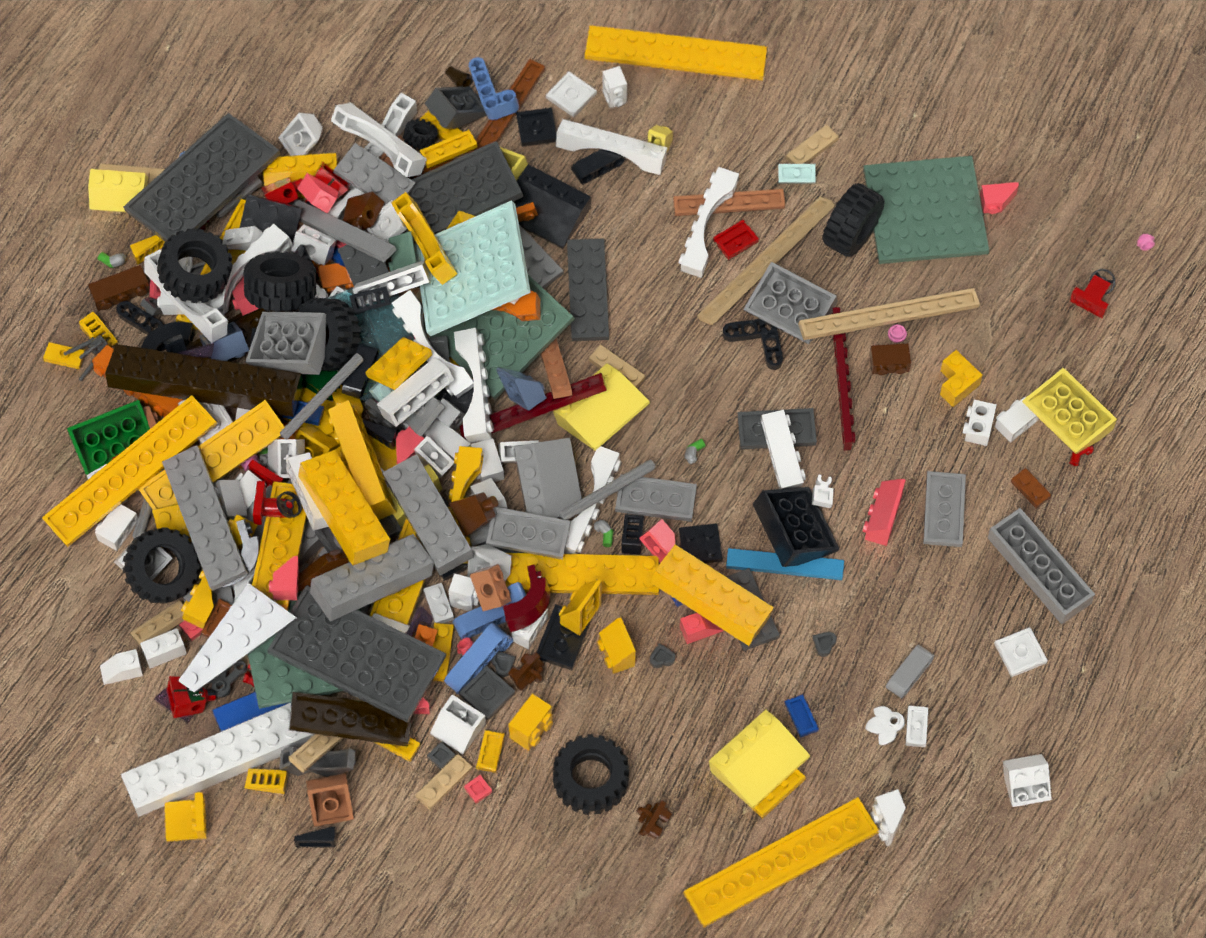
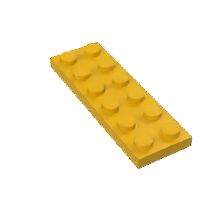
[370,518,426,626]

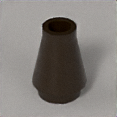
[445,66,472,87]

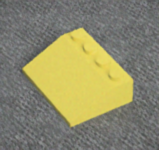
[553,363,650,451]
[1022,368,1117,454]
[709,710,810,809]

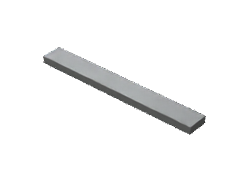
[288,199,396,262]

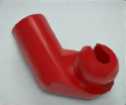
[1069,445,1094,466]

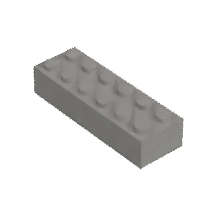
[382,454,474,576]
[988,508,1095,624]
[310,534,434,622]

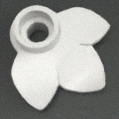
[865,706,905,745]

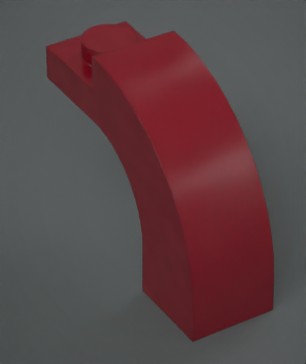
[503,564,550,632]

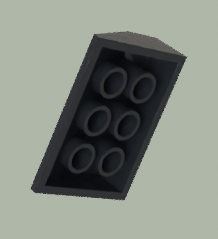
[513,164,591,249]
[752,487,840,567]

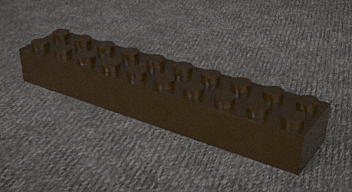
[105,344,303,417]

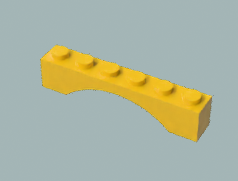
[391,192,457,285]
[448,446,484,564]
[181,515,257,629]

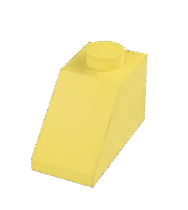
[648,125,673,151]

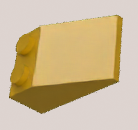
[559,579,602,636]

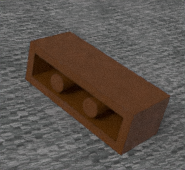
[88,265,150,311]

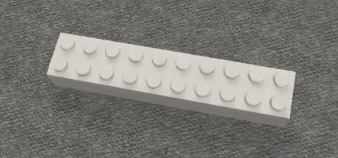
[121,703,315,817]

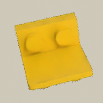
[164,792,207,842]

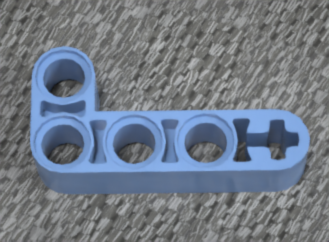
[469,57,519,120]
[452,582,527,640]
[444,623,513,695]

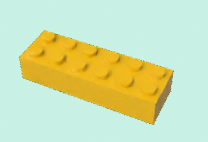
[328,400,397,520]
[298,450,390,566]
[650,545,774,646]

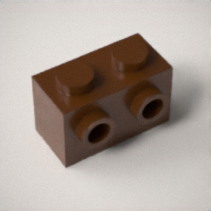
[869,343,911,375]

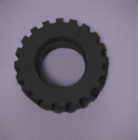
[822,183,885,257]
[157,229,232,303]
[244,251,316,312]
[296,298,361,371]
[122,528,201,603]
[553,734,629,815]

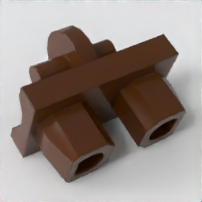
[508,652,545,691]
[636,800,672,839]

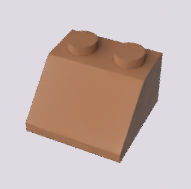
[306,773,354,827]

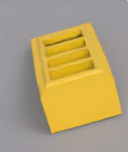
[130,235,165,265]
[79,312,118,348]
[245,769,288,794]

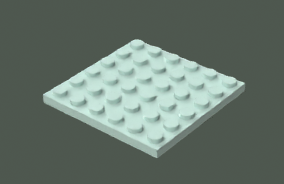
[413,200,531,336]

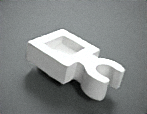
[812,475,833,508]

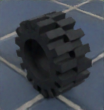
[403,118,438,151]

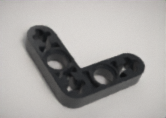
[722,319,783,370]

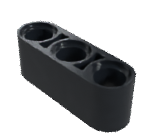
[571,149,626,184]
[342,343,379,399]

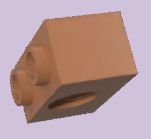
[470,564,511,611]

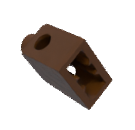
[343,191,385,230]
[449,492,499,537]

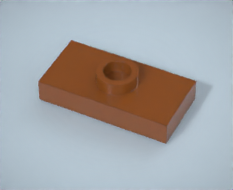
[201,599,232,638]

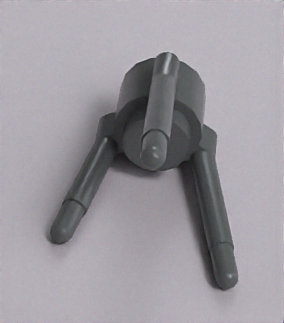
[64,335,108,381]

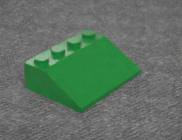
[66,400,150,479]

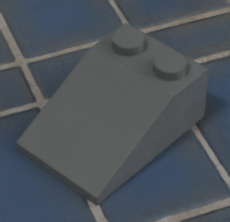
[424,87,486,129]

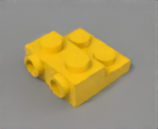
[152,504,192,548]

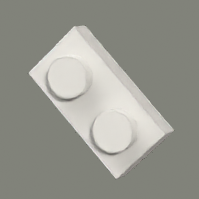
[423,583,454,623]
[905,706,928,747]

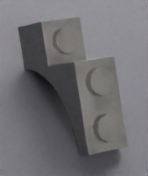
[279,746,356,777]

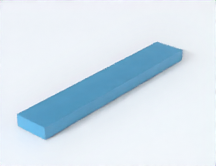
[726,548,844,580]

